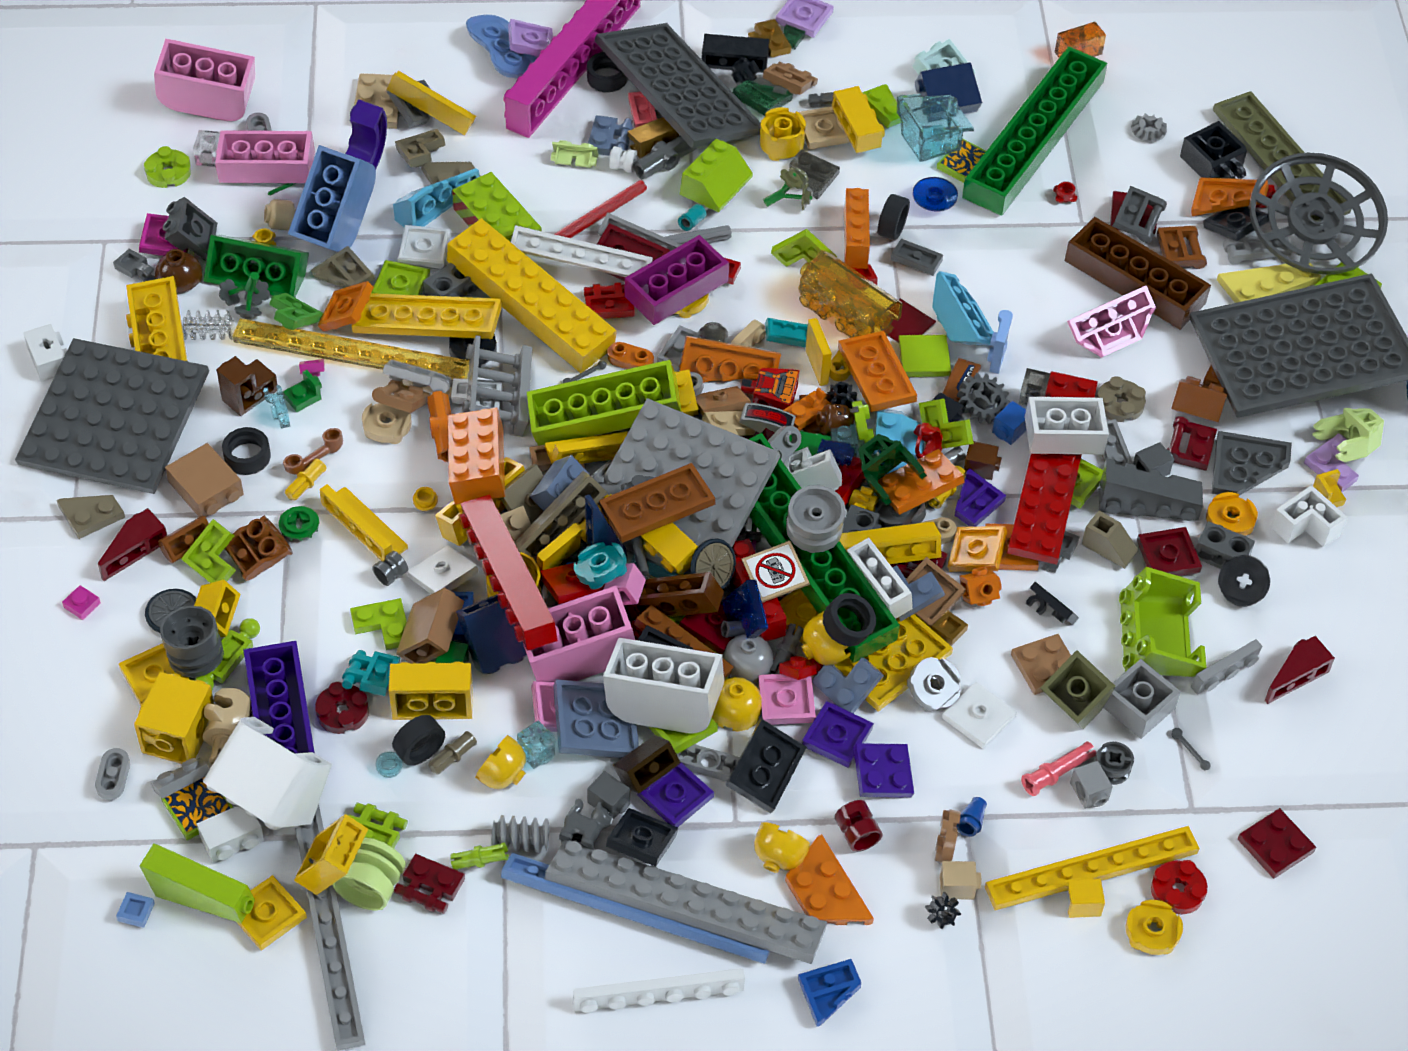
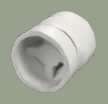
[609,146,637,173]

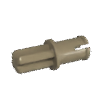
[428,731,477,775]

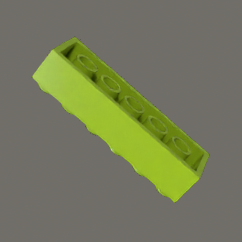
[527,360,682,446]

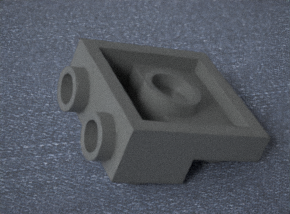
[163,196,218,261]

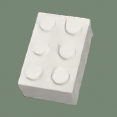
[1025,397,1109,455]

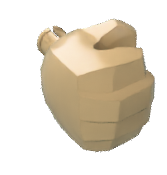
[203,688,252,765]

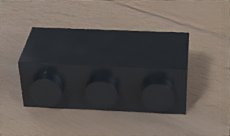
[701,33,769,73]

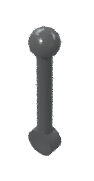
[563,360,607,383]
[1171,728,1211,771]

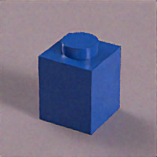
[992,401,1027,445]

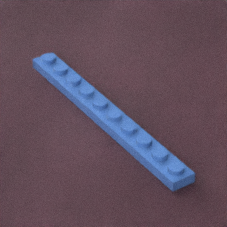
[501,853,771,964]

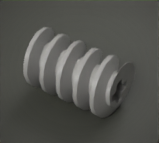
[491,815,550,853]

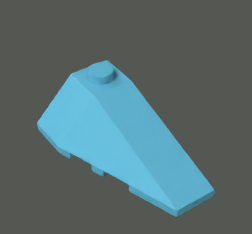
[393,168,480,227]

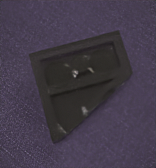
[789,150,840,200]

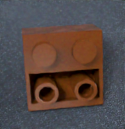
[1171,376,1227,423]

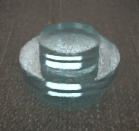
[375,752,403,778]

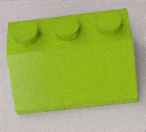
[680,139,753,212]

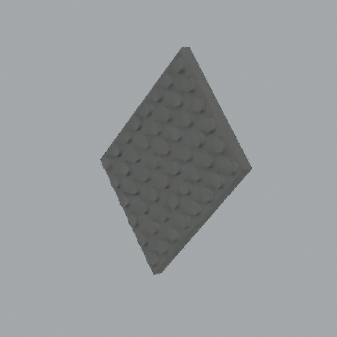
[1190,273,1408,418]

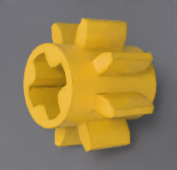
[849,486,879,512]

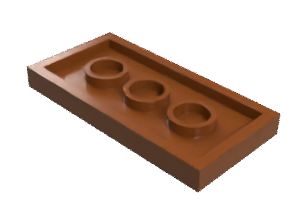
[599,463,716,543]

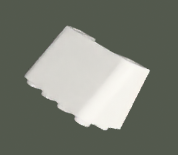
[203,717,332,830]

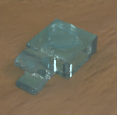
[264,385,290,429]

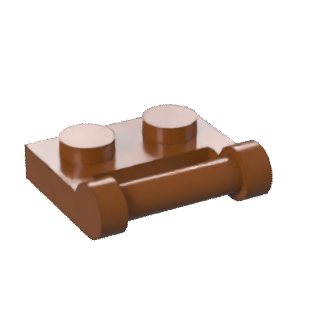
[1156,226,1207,269]

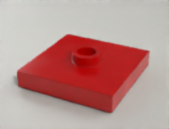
[540,562,606,604]

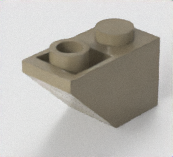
[1082,510,1138,569]

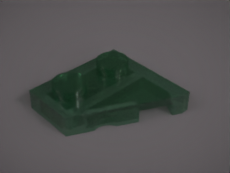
[733,80,793,116]

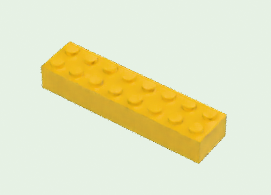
[447,218,617,373]

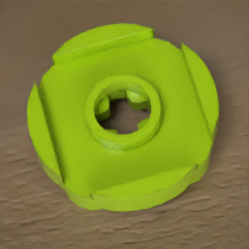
[144,146,191,188]
[852,400,874,447]

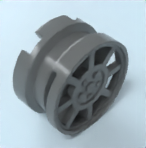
[1094,741,1134,785]

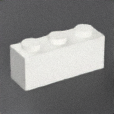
[847,538,913,619]

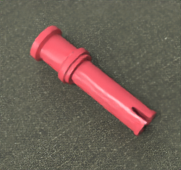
[1021,741,1096,796]

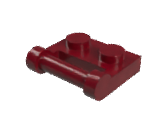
[1167,416,1217,471]

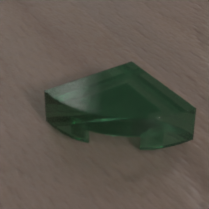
[784,24,805,50]

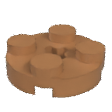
[934,809,961,864]

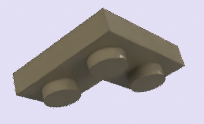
[395,129,446,168]

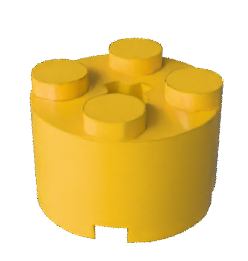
[759,107,806,161]

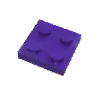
[802,701,874,768]
[853,743,914,798]
[637,763,714,827]

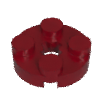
[315,681,369,734]

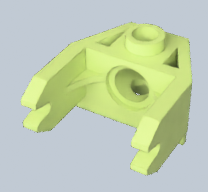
[1312,408,1384,462]

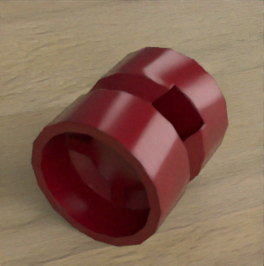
[834,800,883,852]

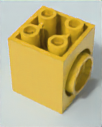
[134,672,215,764]

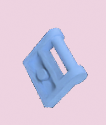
[987,310,1013,374]

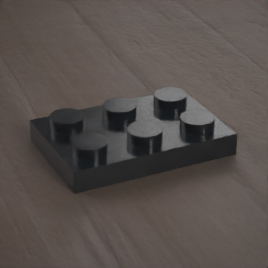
[725,719,807,814]

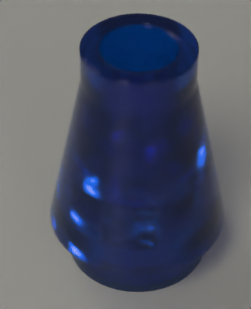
[817,439,856,466]

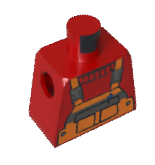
[741,368,800,410]

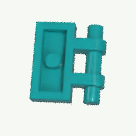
[342,650,400,696]

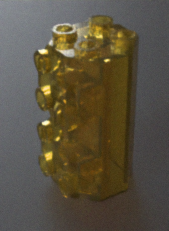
[798,250,903,338]

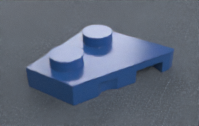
[798,958,862,1027]

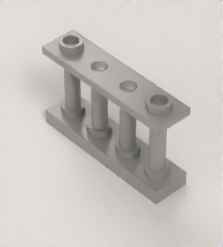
[462,335,532,437]

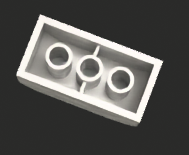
[603,638,724,733]

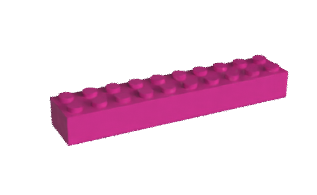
[503,0,641,138]

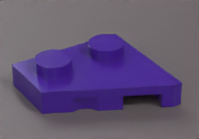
[954,469,1006,527]

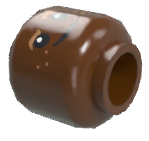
[816,403,854,437]

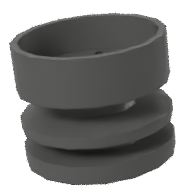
[160,606,224,678]

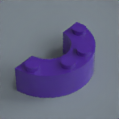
[345,99,387,170]

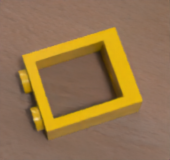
[294,814,368,895]

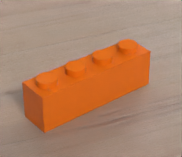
[844,188,870,269]

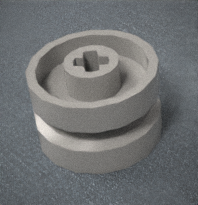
[786,485,846,553]

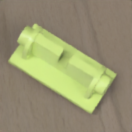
[551,140,599,168]

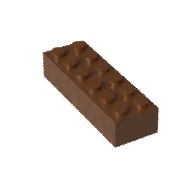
[1064,216,1211,330]

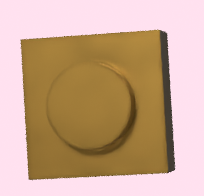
[932,610,968,646]

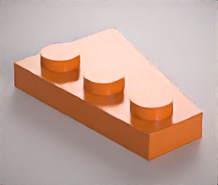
[1191,178,1269,216]

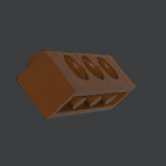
[624,572,724,621]

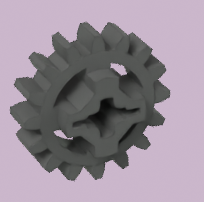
[957,373,1010,424]

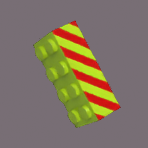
[452,172,542,255]

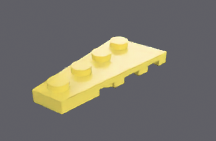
[1217,262,1322,303]

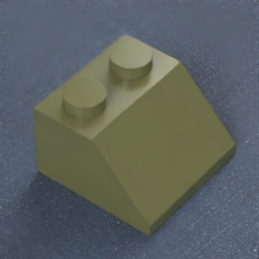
[1040,650,1116,729]

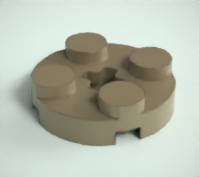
[1097,376,1146,422]

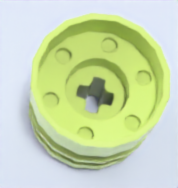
[333,837,406,911]

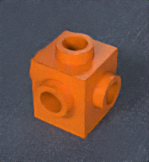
[959,567,1002,606]

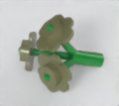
[763,167,813,211]

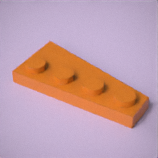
[679,336,781,382]

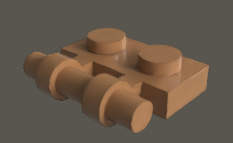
[762,61,818,95]

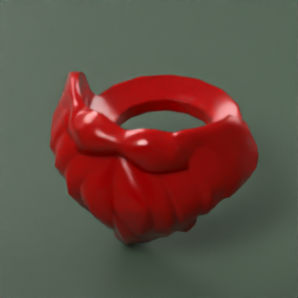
[914,422,943,459]

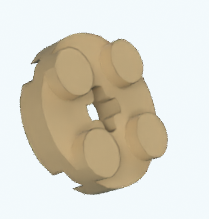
[362,403,412,444]

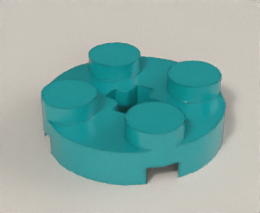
[574,542,627,589]

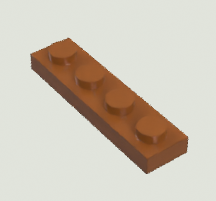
[634,605,734,679]

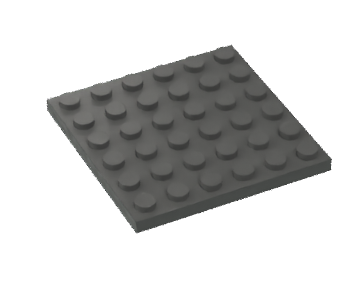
[15,338,210,494]

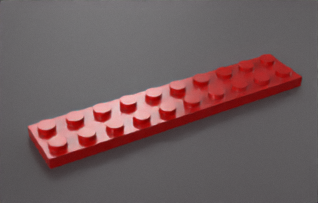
[1007,371,1098,565]

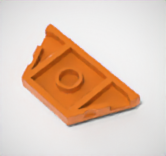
[785,834,874,925]

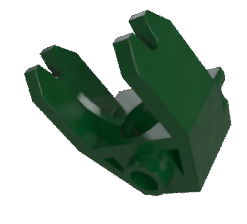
[858,434,927,506]

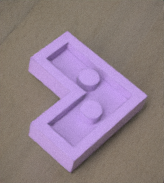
[1304,433,1359,492]

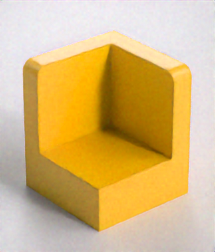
[1313,469,1346,507]
[1068,879,1105,918]

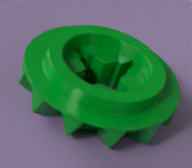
[278,506,320,542]

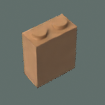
[165,443,244,517]
[396,588,464,663]

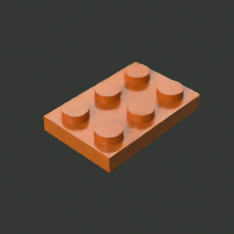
[878,449,965,515]

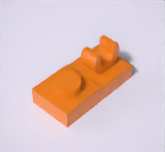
[783,387,830,431]

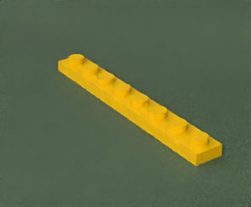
[984,825,1200,911]

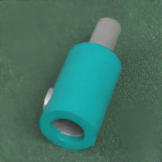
[678,204,710,231]

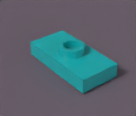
[765,318,808,348]

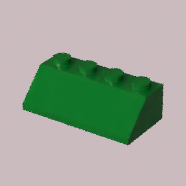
[203,234,309,298]

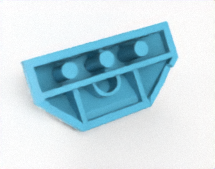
[932,271,994,345]
[873,409,924,476]

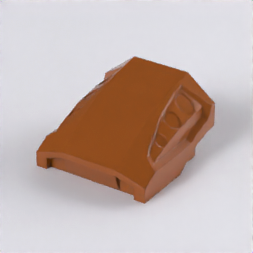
[225,515,293,581]

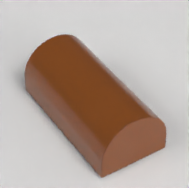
[158,515,209,563]

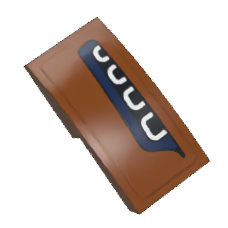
[943,358,981,402]

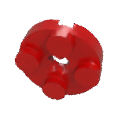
[1151,860,1208,915]

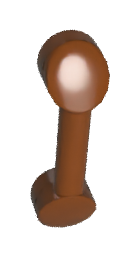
[283,428,344,475]

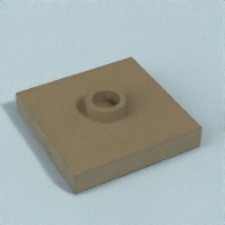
[500,464,544,525]

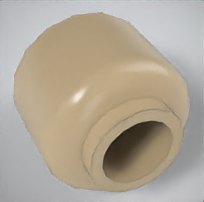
[264,199,296,231]

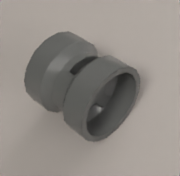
[372,551,409,586]

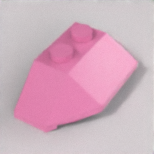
[1067,286,1156,358]

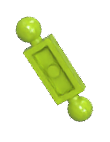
[194,618,260,690]

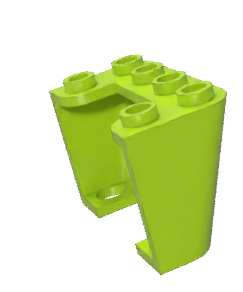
[1119,567,1207,677]

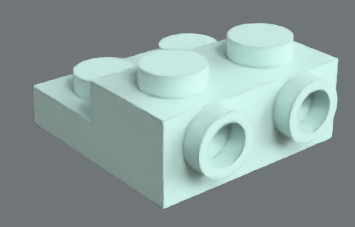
[912,38,976,75]

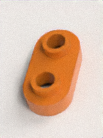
[607,342,654,369]

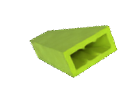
[139,843,255,923]

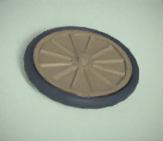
[690,538,736,589]

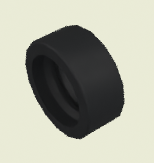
[587,52,628,93]
[877,194,910,241]
[222,427,271,475]
[823,593,876,647]
[392,715,446,766]

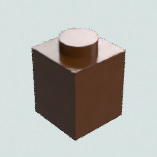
[964,441,1002,480]

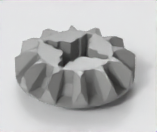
[1131,113,1167,142]

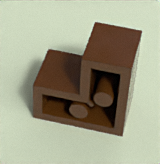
[216,356,278,416]

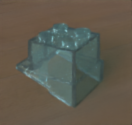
[897,94,974,162]

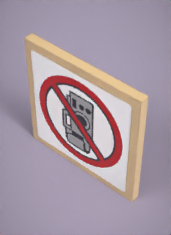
[742,541,810,603]

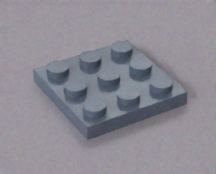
[553,679,639,758]

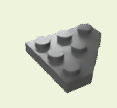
[1211,431,1292,496]

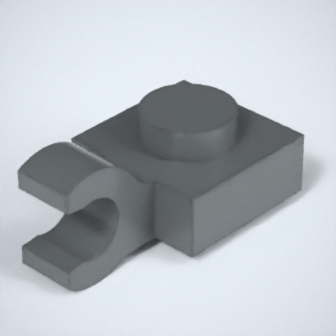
[113,249,155,281]
[1046,531,1080,573]

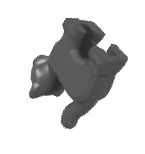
[559,799,613,850]

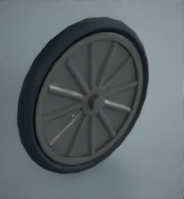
[145,588,197,633]

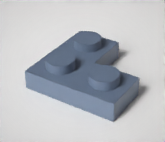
[893,565,945,621]
[812,658,884,714]

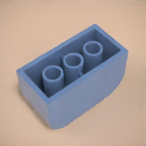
[288,145,376,252]

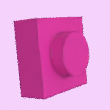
[299,359,325,376]
[62,585,101,620]

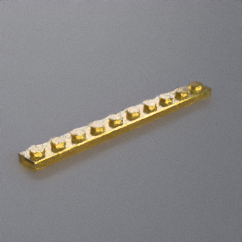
[233,318,469,381]

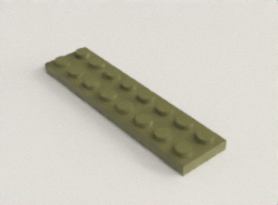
[1213,91,1352,222]

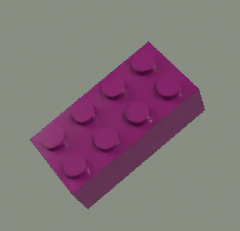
[625,235,729,325]

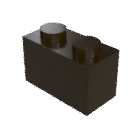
[613,735,681,794]

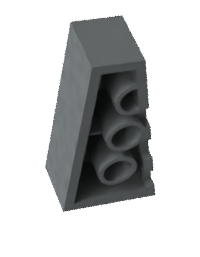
[1099,458,1203,521]

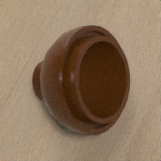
[155,249,203,293]

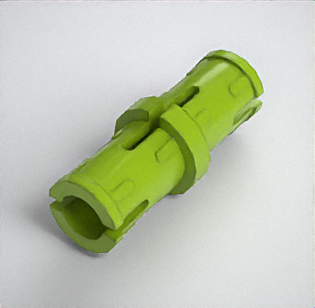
[450,842,509,870]

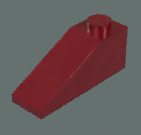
[97,508,167,581]
[1264,635,1335,704]

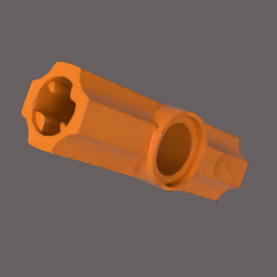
[427,391,452,462]

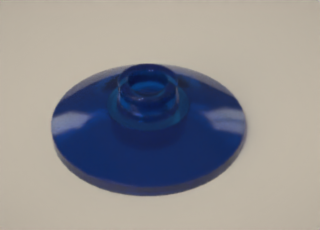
[912,177,958,212]

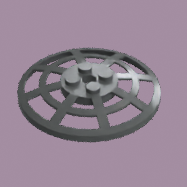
[1249,152,1388,275]

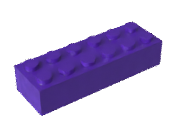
[243,640,315,754]

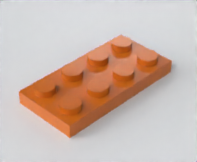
[838,331,917,412]

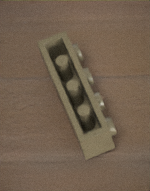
[514,471,607,563]

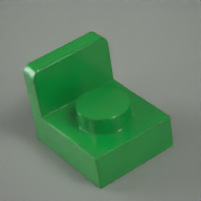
[283,370,322,412]

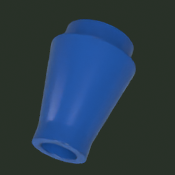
[956,797,987,837]

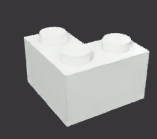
[784,447,842,491]
[1270,485,1348,547]

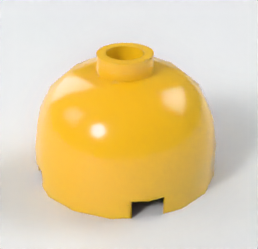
[801,611,851,666]
[712,677,762,732]
[475,735,526,790]
[754,822,810,873]

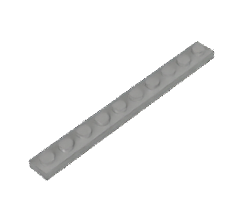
[295,804,366,1051]

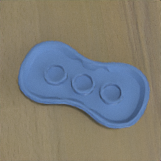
[466,15,537,78]

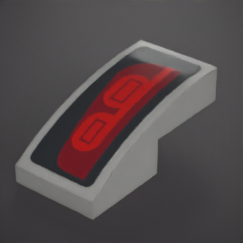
[739,403,796,433]

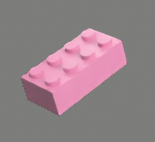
[215,130,315,183]

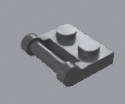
[1113,185,1167,243]

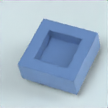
[116,892,155,928]

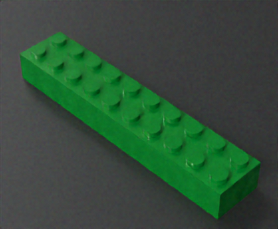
[962,46,1108,216]
[749,433,900,663]

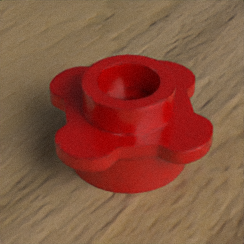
[1053,181,1078,203]

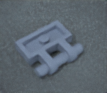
[588,115,634,156]

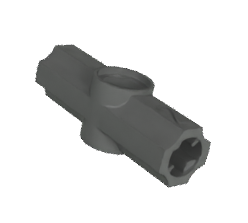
[633,136,697,180]

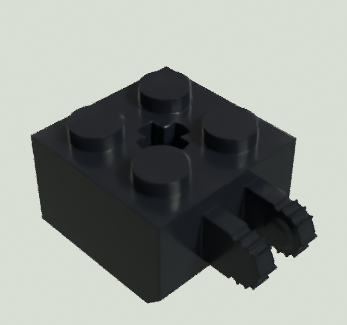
[1180,121,1247,179]

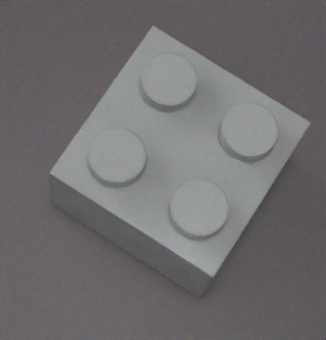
[1103,659,1181,739]

